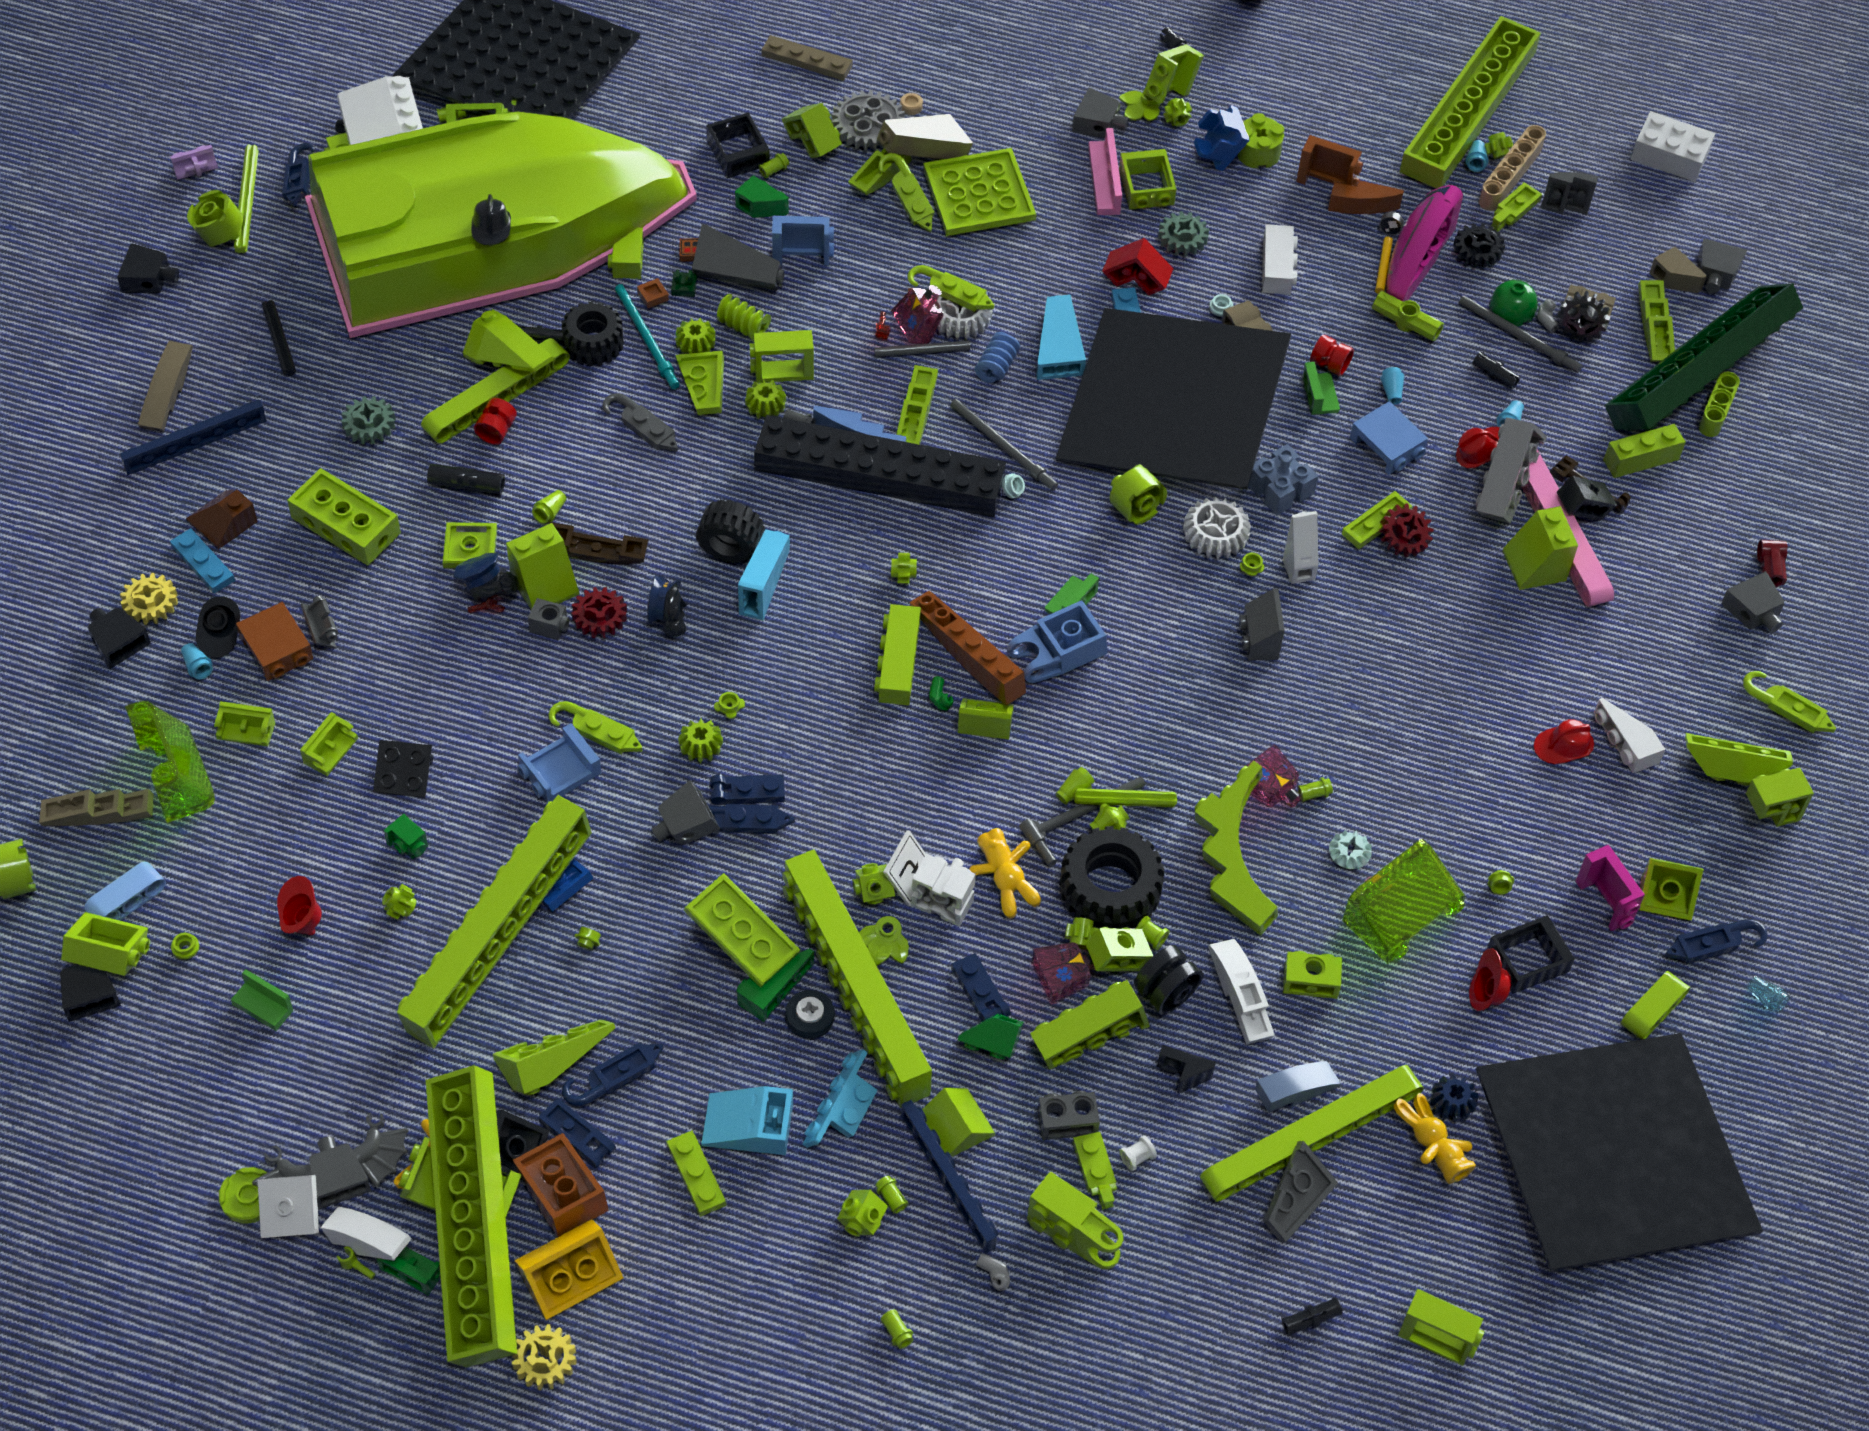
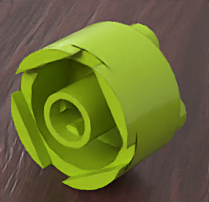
[1237,113,1284,168]
[187,190,243,247]
[1110,464,1167,524]
[0,838,36,900]

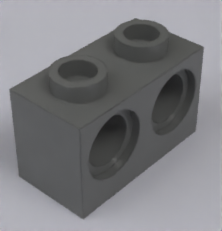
[1037,1091,1100,1140]

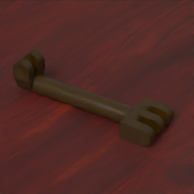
[1550,455,1631,513]

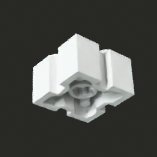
[911,854,976,926]

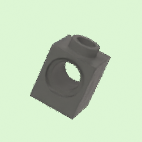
[528,598,570,640]

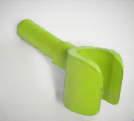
[337,1246,376,1280]

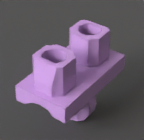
[170,145,218,179]

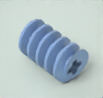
[975,332,1020,383]

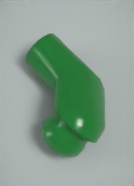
[928,676,954,710]

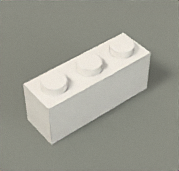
[1262,224,1298,295]

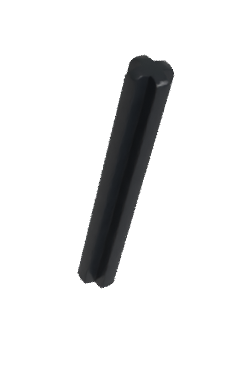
[262,300,296,376]

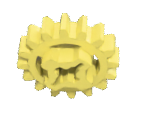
[120,573,178,625]
[512,1324,577,1390]

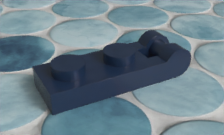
[710,774,785,805]
[951,953,1011,1021]
[538,1097,616,1169]

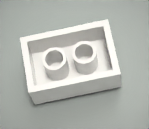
[1631,111,1715,182]

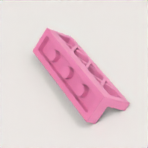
[1088,128,1122,215]

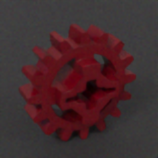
[1379,503,1434,558]
[571,587,627,638]

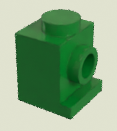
[384,814,428,860]

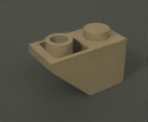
[1649,246,1706,293]

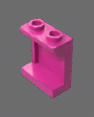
[1575,844,1645,931]

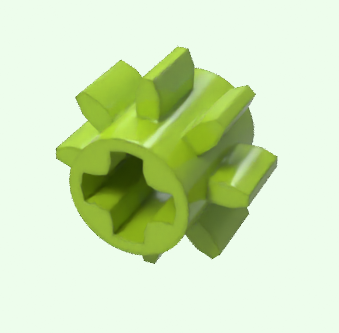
[1163,98,1192,126]
[1484,132,1513,159]
[891,553,917,584]
[382,884,417,920]
[1065,918,1098,949]

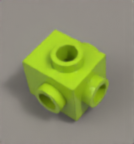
[852,863,895,904]
[837,1190,888,1237]

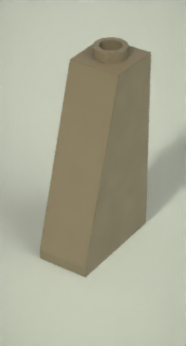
[877,114,973,159]

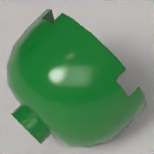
[1489,279,1538,327]

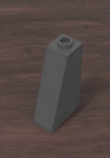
[692,224,785,291]

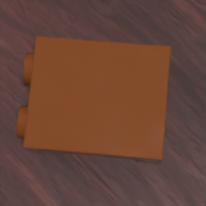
[1296,135,1363,187]
[236,602,313,681]

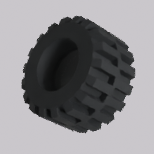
[562,301,624,366]
[696,500,765,564]

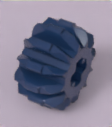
[1430,1073,1479,1123]

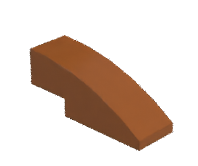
[1328,180,1404,214]

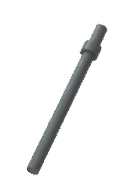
[1459,295,1583,373]
[951,399,1058,491]

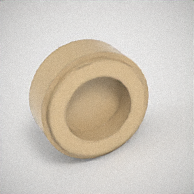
[900,93,923,115]

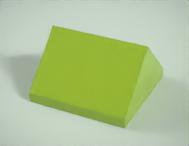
[958,698,1014,740]
[1639,858,1704,921]
[922,1088,995,1157]

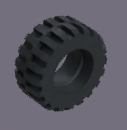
[1060,826,1164,929]

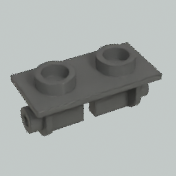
[300,596,338,648]

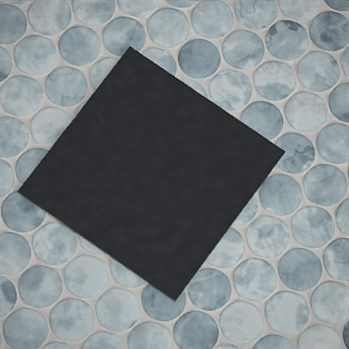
[393,0,640,119]
[1056,308,1291,490]
[1476,1033,1763,1272]

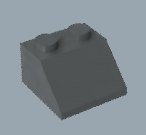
[1239,589,1285,661]

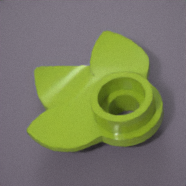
[1119,90,1161,121]
[859,916,909,966]

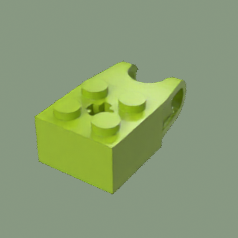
[1027,1171,1123,1269]

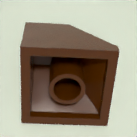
[186,489,258,550]

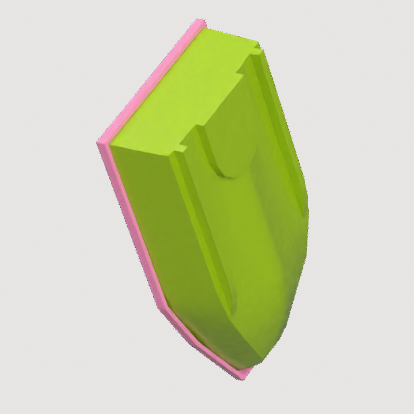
[305,112,697,338]

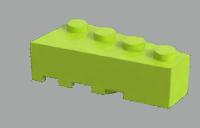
[1030,980,1150,1070]

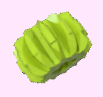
[675,317,716,354]
[745,379,786,419]
[678,718,723,764]

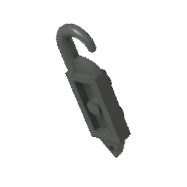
[602,393,678,452]

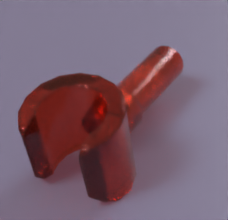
[875,311,891,340]
[467,595,505,613]

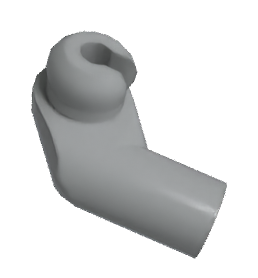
[1537,299,1559,333]
[976,1253,1010,1291]

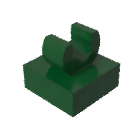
[671,270,697,297]

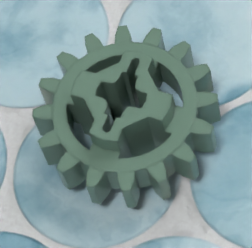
[1158,211,1209,256]
[341,396,396,444]

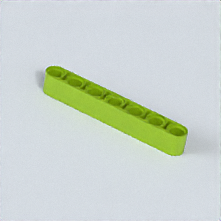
[421,338,570,444]

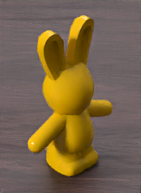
[969,828,1041,919]
[1394,1093,1476,1184]

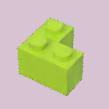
[781,103,842,158]
[1746,767,1814,827]

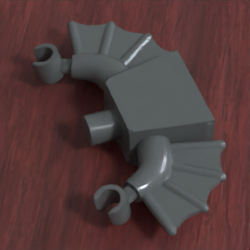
[252,1113,409,1209]

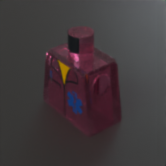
[891,285,943,344]
[1246,744,1302,808]
[1032,942,1096,1005]

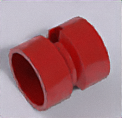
[1310,334,1354,376]
[474,398,517,445]

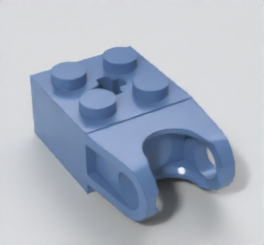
[1007,600,1107,683]

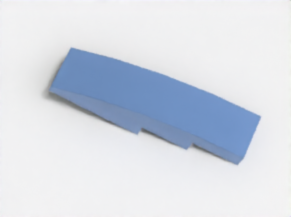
[813,405,906,442]

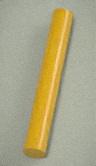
[1375,237,1393,294]

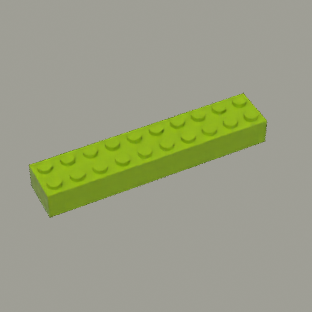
[1399,16,1541,189]
[397,795,592,1049]
[782,849,932,1108]
[425,1065,517,1368]

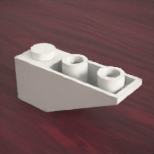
[1283,511,1318,584]
[1594,698,1665,773]

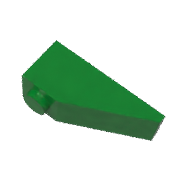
[736,948,814,1022]

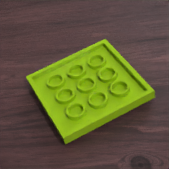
[923,148,1036,236]

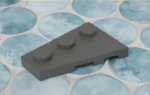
[1263,1141,1338,1242]

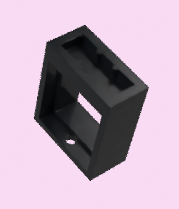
[706,112,770,178]
[1486,915,1575,994]

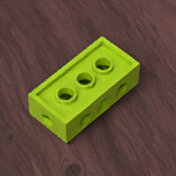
[287,468,401,565]

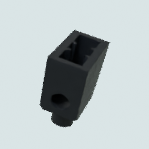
[117,243,179,294]
[88,608,151,670]
[60,963,121,1022]

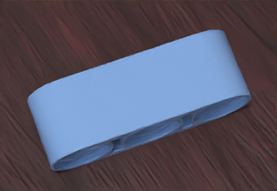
[84,861,166,921]

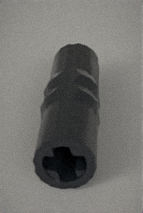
[427,463,505,495]

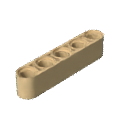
[1479,125,1546,211]

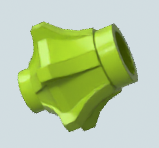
[1089,803,1130,830]

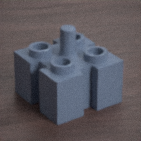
[1249,444,1318,516]

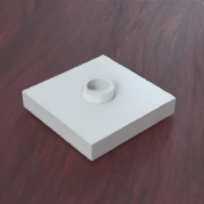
[258,1175,319,1238]

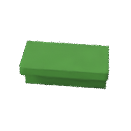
[1302,362,1340,415]
[1045,573,1099,614]
[231,969,293,1031]

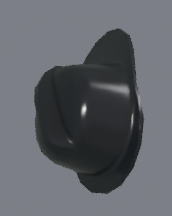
[471,194,511,245]
[196,596,241,658]

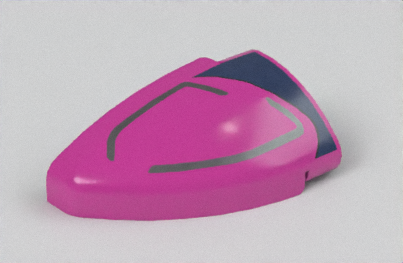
[1386,185,1463,301]

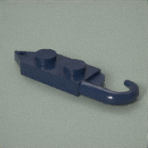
[282,143,315,206]
[708,804,795,834]
[1665,919,1768,964]
[562,1042,664,1106]

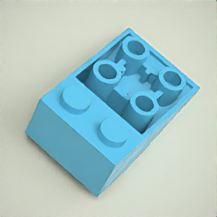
[701,1086,793,1155]

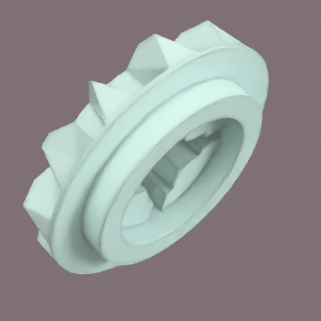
[1329,830,1372,869]

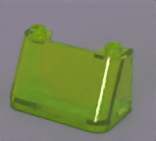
[125,701,215,823]
[1342,839,1466,964]

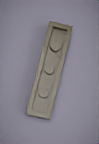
[761,35,853,81]

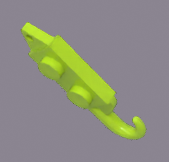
[878,153,935,232]
[907,265,994,312]
[1743,671,1836,733]
[548,701,643,755]

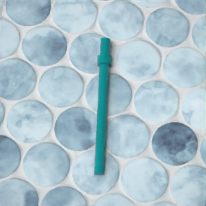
[615,284,680,389]

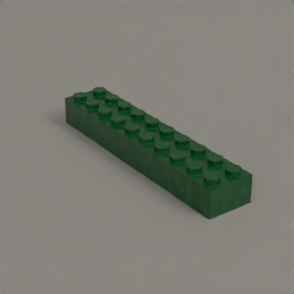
[1605,283,1803,432]

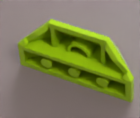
[1685,733,1793,786]

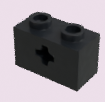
[1557,476,1617,521]

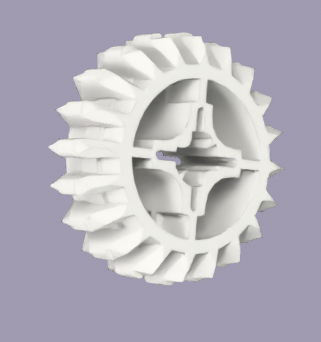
[928,294,992,340]
[1183,497,1251,559]

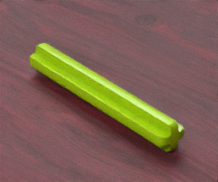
[1074,788,1177,807]

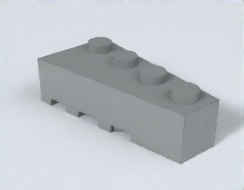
[1476,417,1547,523]

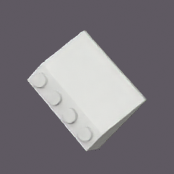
[337,76,423,145]

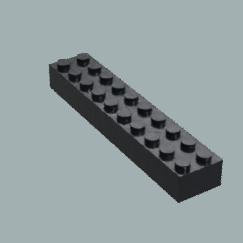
[754,415,1006,518]

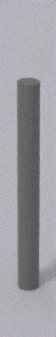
[874,340,970,357]

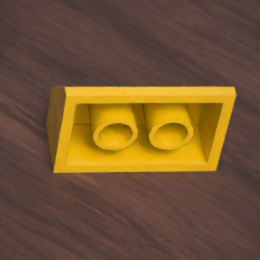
[514,1219,624,1320]

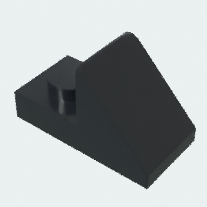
[1157,1045,1216,1094]

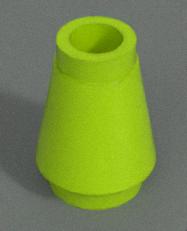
[532,490,566,524]
[1055,767,1095,805]

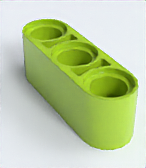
[1699,372,1740,437]
[1620,971,1690,1040]

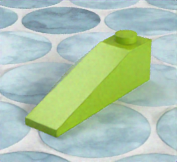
[462,309,554,372]
[492,1019,615,1095]

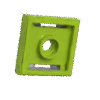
[442,522,497,568]

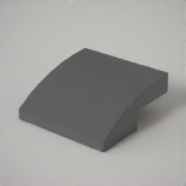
[1541,172,1599,215]

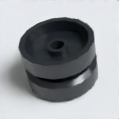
[1133,945,1204,1015]

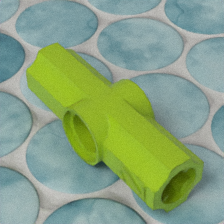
[1372,291,1444,341]

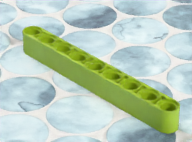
[1200,1065,1424,1202]

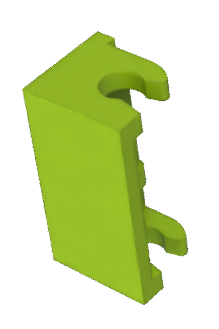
[214,701,275,747]
[300,712,358,776]

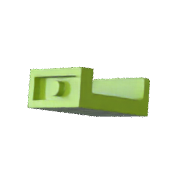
[1143,44,1204,104]

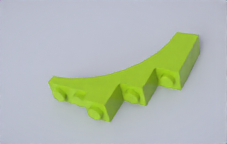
[1194,761,1278,936]

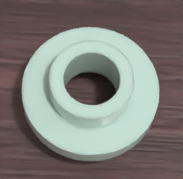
[1210,294,1233,317]
[1002,473,1025,498]

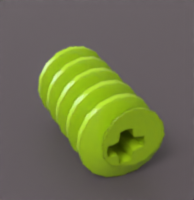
[717,294,771,340]

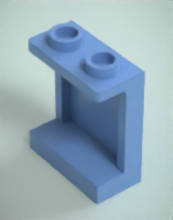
[772,216,834,266]
[1350,401,1428,475]
[517,723,601,803]

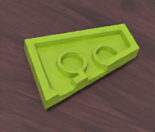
[675,351,724,415]

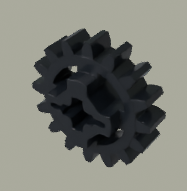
[1453,223,1505,268]
[1557,291,1611,343]

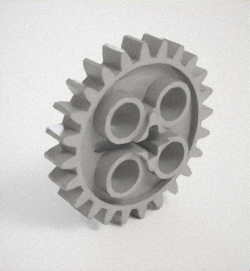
[832,90,905,151]

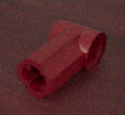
[1757,539,1788,588]

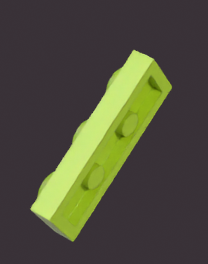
[1342,491,1413,549]
[666,1130,726,1217]

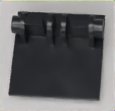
[373,740,434,798]

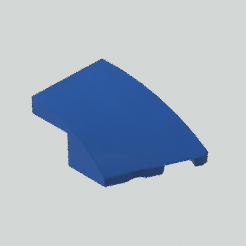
[542,858,594,912]

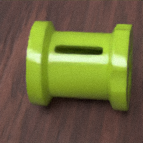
[1136,916,1170,951]

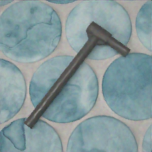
[1019,776,1146,867]

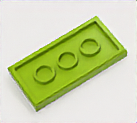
[684,873,800,988]

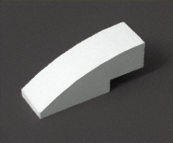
[320,1207,411,1260]

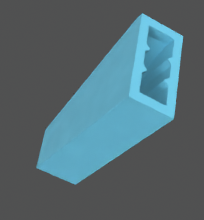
[1037,295,1086,380]
[738,529,790,620]

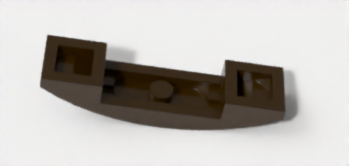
[549,522,649,565]

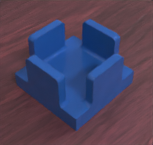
[1193,105,1250,171]

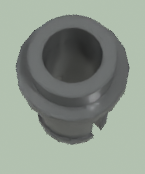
[783,409,816,424]

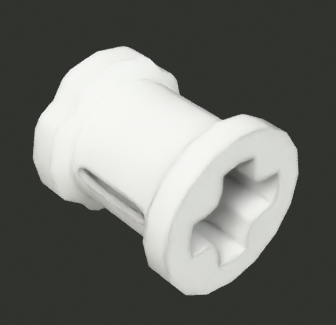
[1119,1135,1157,1171]

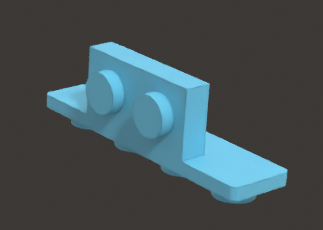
[803,1049,878,1148]

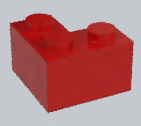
[1102,238,1173,295]

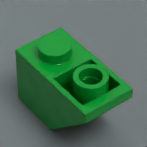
[735,175,789,218]
[958,1014,1024,1059]

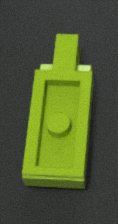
[1490,183,1543,232]
[1073,1132,1117,1210]

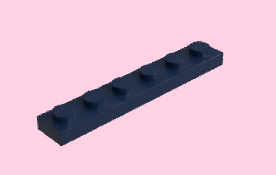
[120,399,267,475]
[901,1100,998,1254]

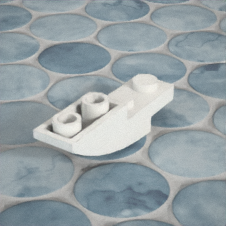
[1208,939,1274,1045]

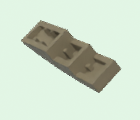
[138,341,193,432]
[39,789,154,826]

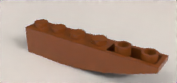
[909,590,1026,706]

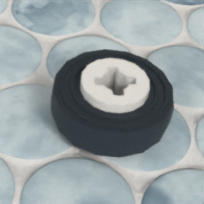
[785,990,835,1039]

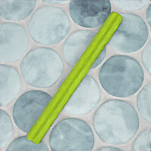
[234,144,259,254]

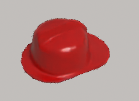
[1456,427,1500,468]
[1534,719,1594,764]
[277,875,322,935]
[1469,948,1511,1011]

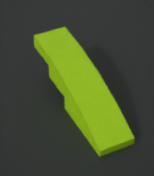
[1638,280,1675,362]
[896,365,938,445]

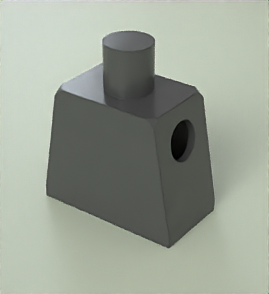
[1072,87,1129,138]
[1697,238,1747,293]
[1721,571,1784,633]
[651,780,720,845]

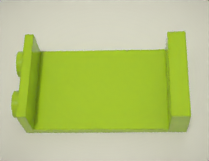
[398,1137,521,1218]

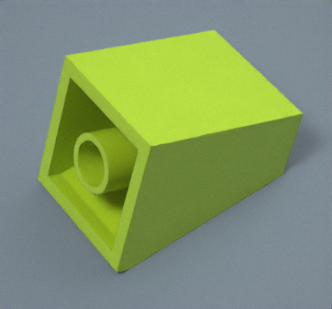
[1503,506,1578,590]
[506,523,579,610]

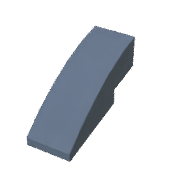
[1255,1061,1341,1113]

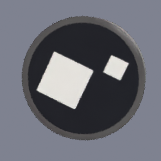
[1379,212,1404,235]

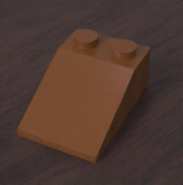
[513,1133,609,1237]

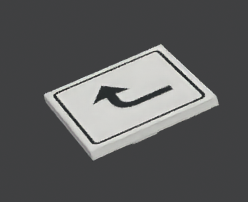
[883,831,926,906]

